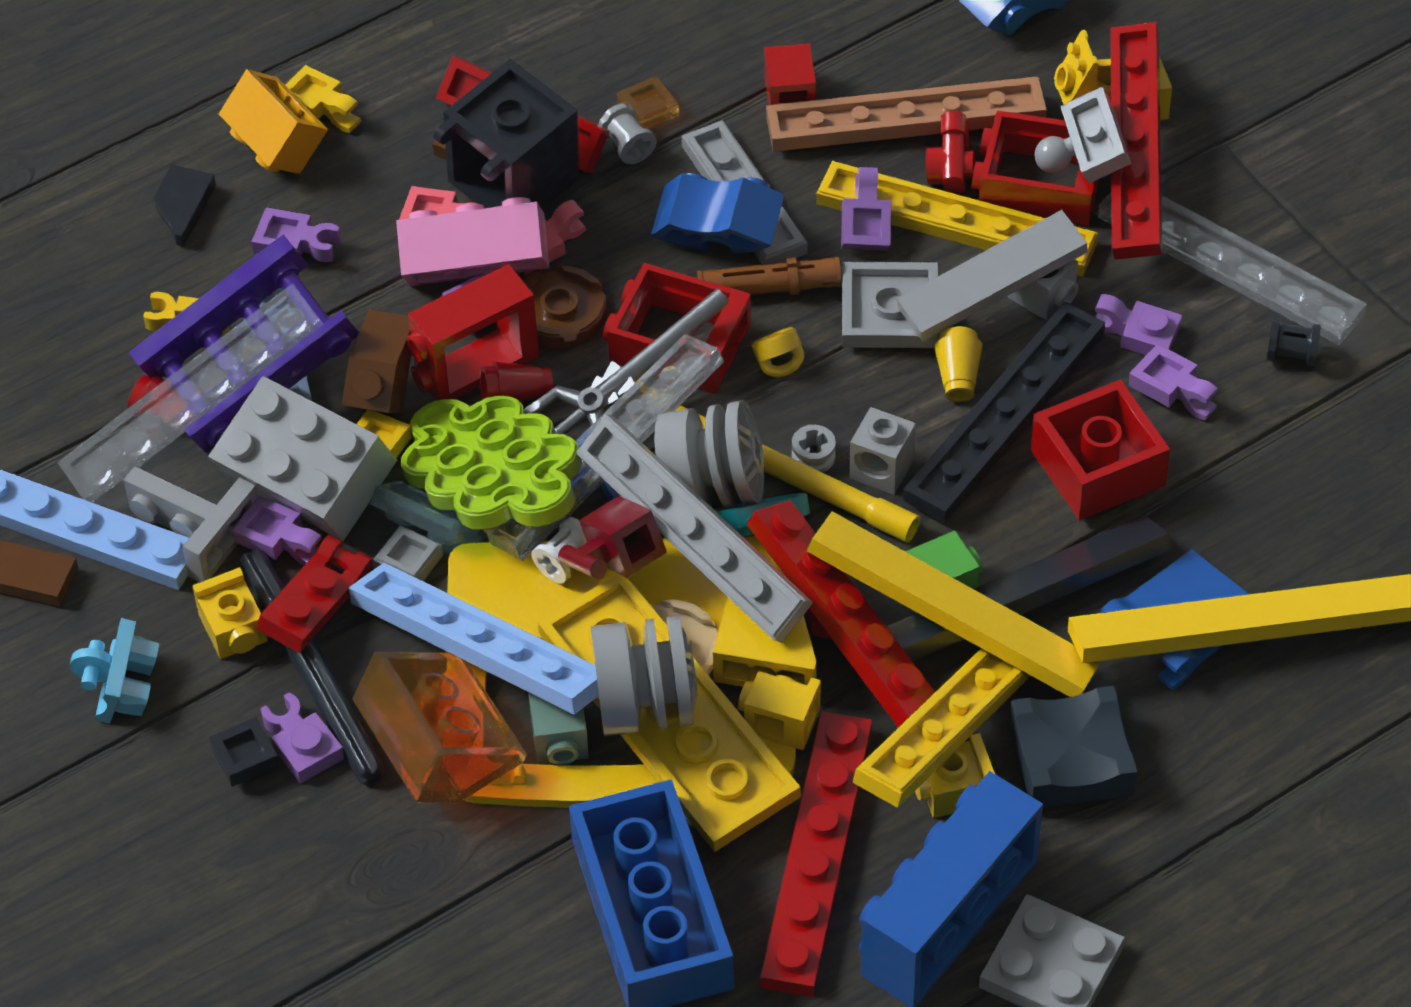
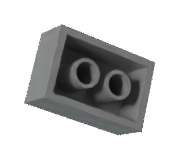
[208,376,397,541]

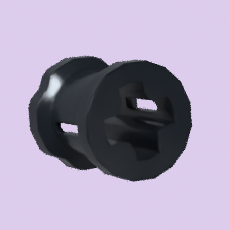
[1266,318,1321,368]

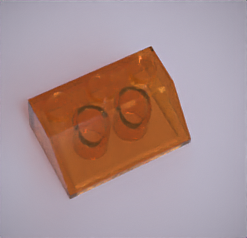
[353,651,527,803]

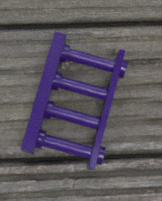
[128,234,359,453]

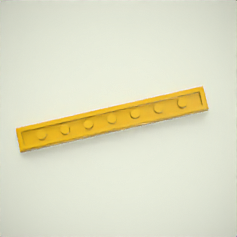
[1068,574,1411,663]

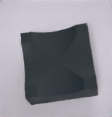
[1010,686,1137,808]

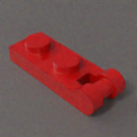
[256,535,373,653]

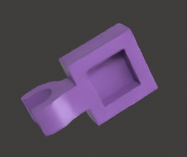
[841,167,891,251]
[1095,294,1182,355]
[1129,344,1218,421]
[231,495,322,566]

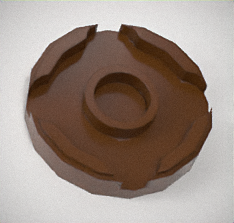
[522,265,607,348]

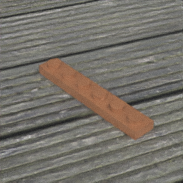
[766,76,1046,152]

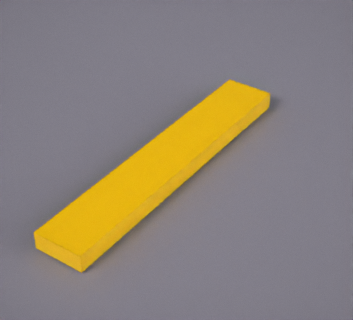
[816,161,1098,277]
[807,512,1101,698]
[853,648,1031,808]

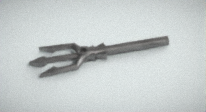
[524,288,729,465]

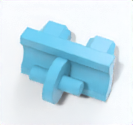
[70,618,159,724]

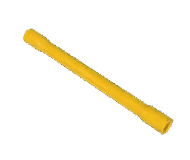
[619,381,921,543]

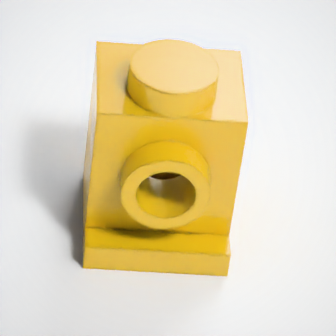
[192,567,267,659]
[738,671,821,750]
[915,733,995,818]

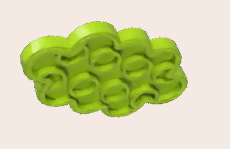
[401,396,582,529]

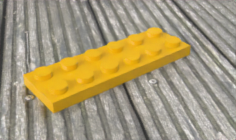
[537,573,801,852]

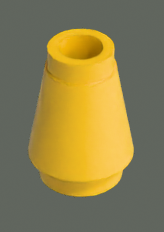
[934,326,983,402]

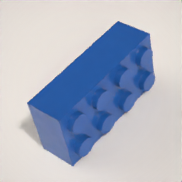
[859,771,1043,1007]
[569,779,734,1007]

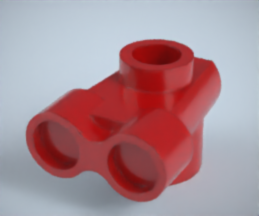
[926,111,975,194]

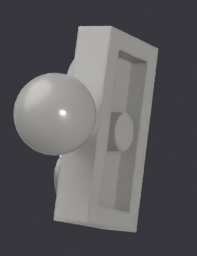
[1035,87,1131,183]

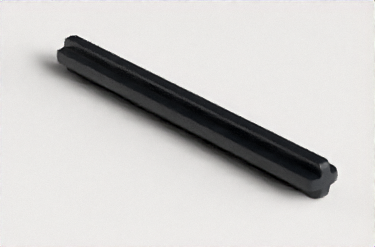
[240,548,385,785]

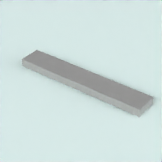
[576,414,813,643]

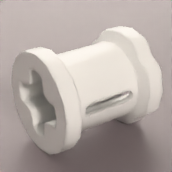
[532,517,587,584]

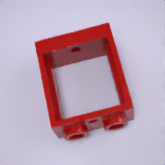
[972,110,1099,226]
[603,263,751,394]
[406,264,539,401]

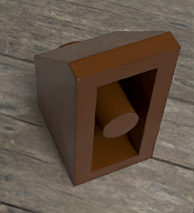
[342,309,412,413]

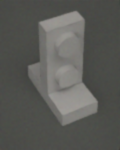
[123,466,258,582]

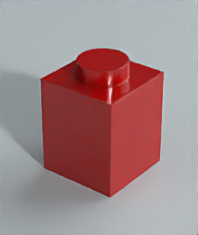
[764,43,816,105]

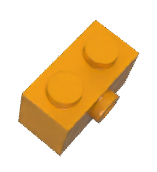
[219,69,328,174]

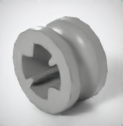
[792,425,836,472]

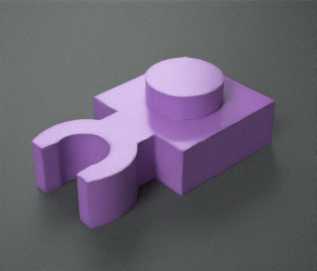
[252,207,341,262]
[261,692,345,784]

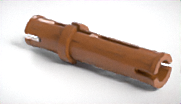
[697,257,842,296]

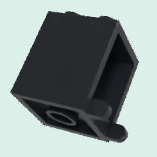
[434,59,579,210]

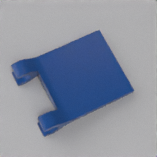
[1101,549,1249,690]

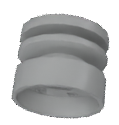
[654,400,764,508]
[591,615,698,736]

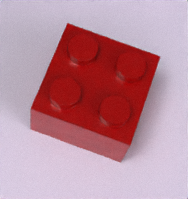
[1031,379,1170,521]

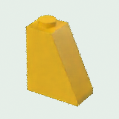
[713,556,816,687]

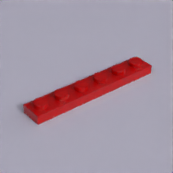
[1111,22,1162,260]
[746,500,935,728]
[760,711,872,997]

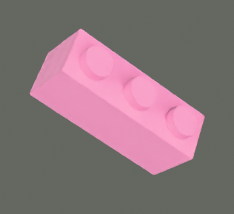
[396,197,550,286]

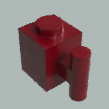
[558,496,667,579]

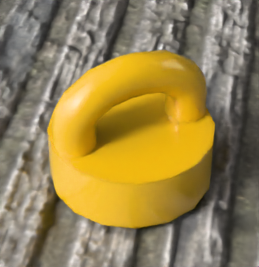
[751,327,804,378]

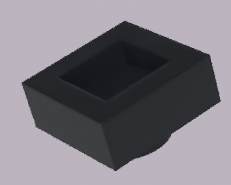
[209,717,279,787]

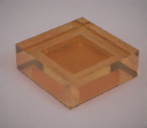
[617,76,679,128]

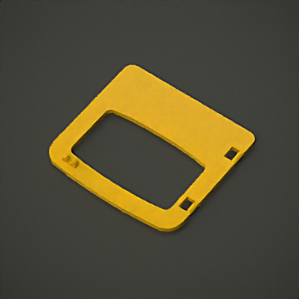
[442,536,796,808]

